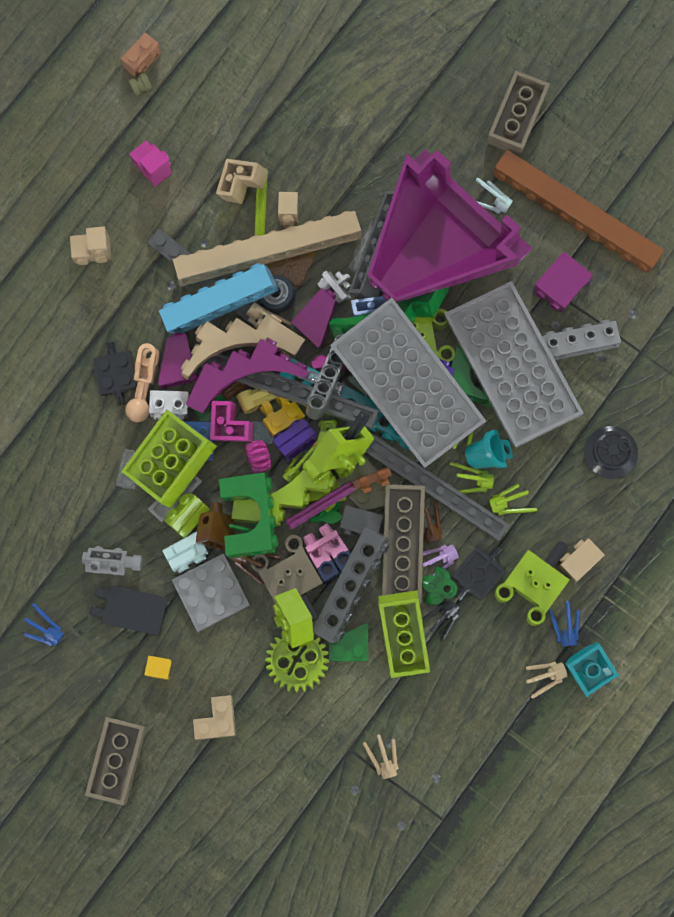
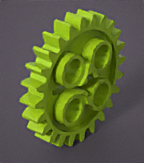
[265,633,329,693]

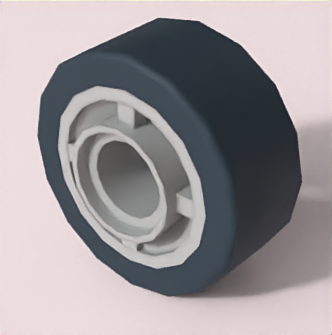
[260,275,296,313]

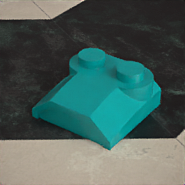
[565,642,619,697]

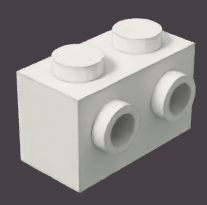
[149,390,190,420]

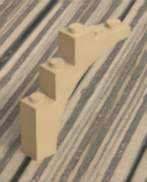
[181,315,305,380]

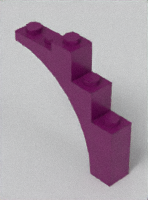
[186,337,311,413]

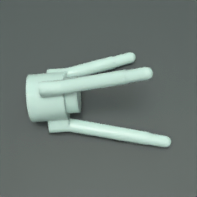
[476,178,513,214]

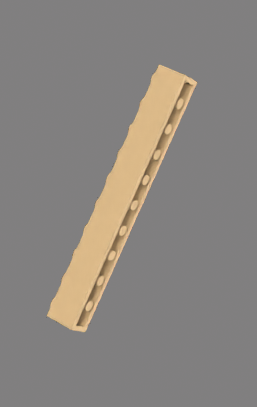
[173,211,361,287]

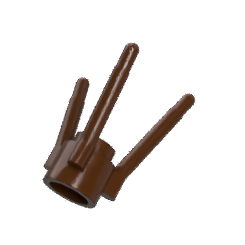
[423,501,443,544]
[231,553,281,585]

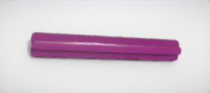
[286,481,355,529]

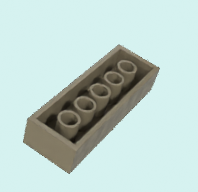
[381,485,425,604]

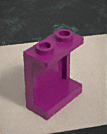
[533,251,593,313]

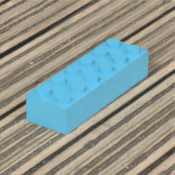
[159,263,279,334]

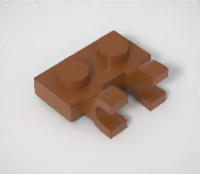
[351,467,392,493]

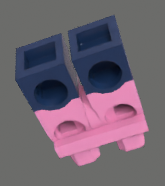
[303,524,351,584]

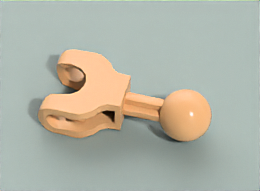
[125,343,161,422]

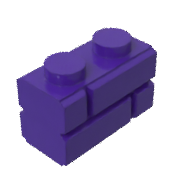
[273,418,318,462]

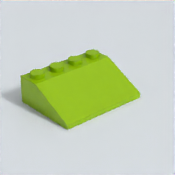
[121,410,217,508]

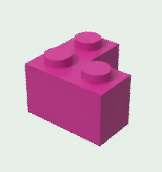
[129,140,172,187]
[210,401,254,442]

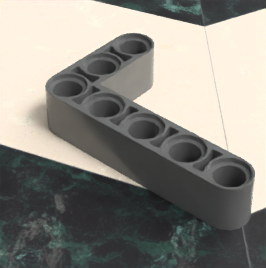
[306,335,345,419]

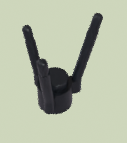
[422,600,461,641]

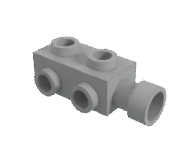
[82,546,142,575]

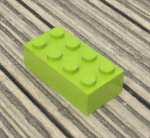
[379,590,430,678]

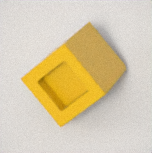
[145,656,172,680]

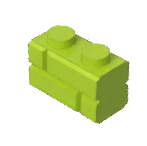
[164,492,210,538]

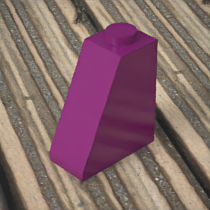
[291,288,339,348]
[158,333,198,390]

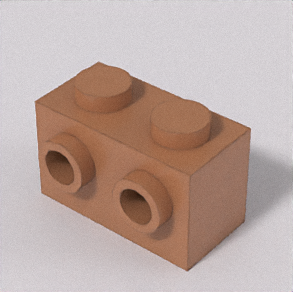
[121,33,161,78]

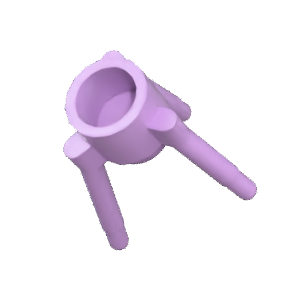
[422,545,459,575]

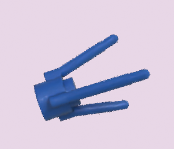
[548,601,580,646]
[24,603,64,647]

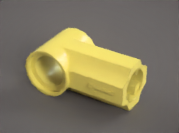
[236,389,277,414]

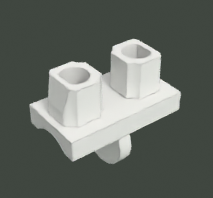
[318,271,352,304]

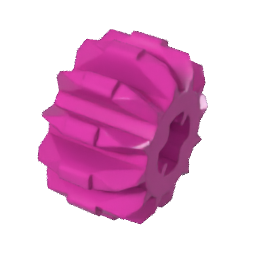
[245,440,271,473]

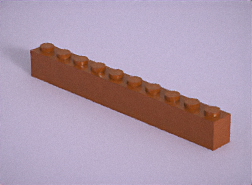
[493,150,664,273]

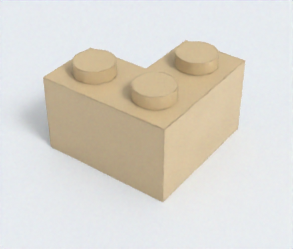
[216,159,268,204]
[70,226,112,265]
[193,695,236,740]

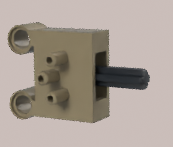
[251,535,323,622]

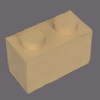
[278,192,299,228]
[559,538,605,584]

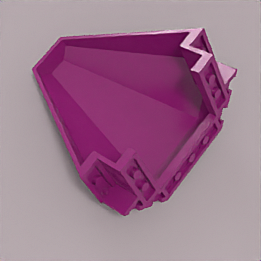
[368,149,533,303]

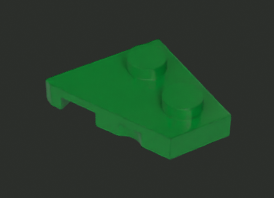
[329,623,368,662]

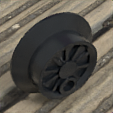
[584,426,638,479]

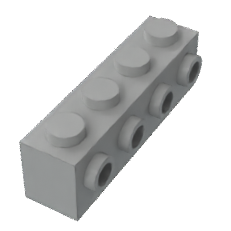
[542,320,621,360]

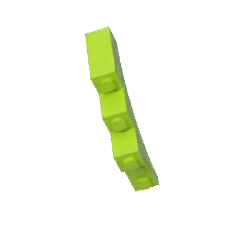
[231,431,335,527]

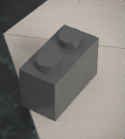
[340,505,383,537]

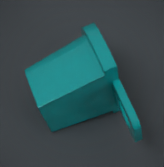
[465,430,513,469]

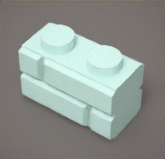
[162,532,208,573]

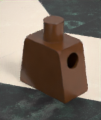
[196,502,234,550]

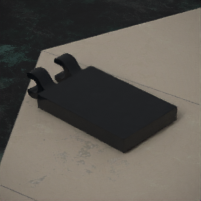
[89,585,168,636]

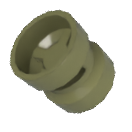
[128,72,152,97]

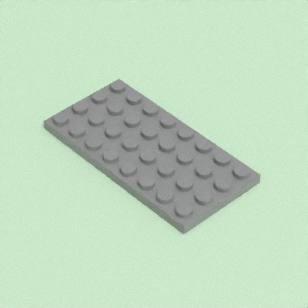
[444,281,584,448]
[330,297,486,468]

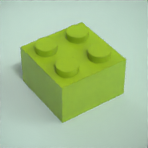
[273,588,314,648]

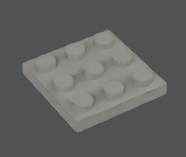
[172,553,250,632]

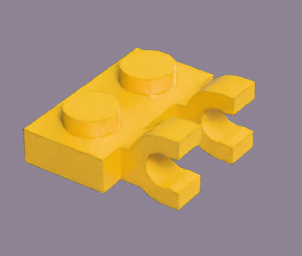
[260,396,305,437]

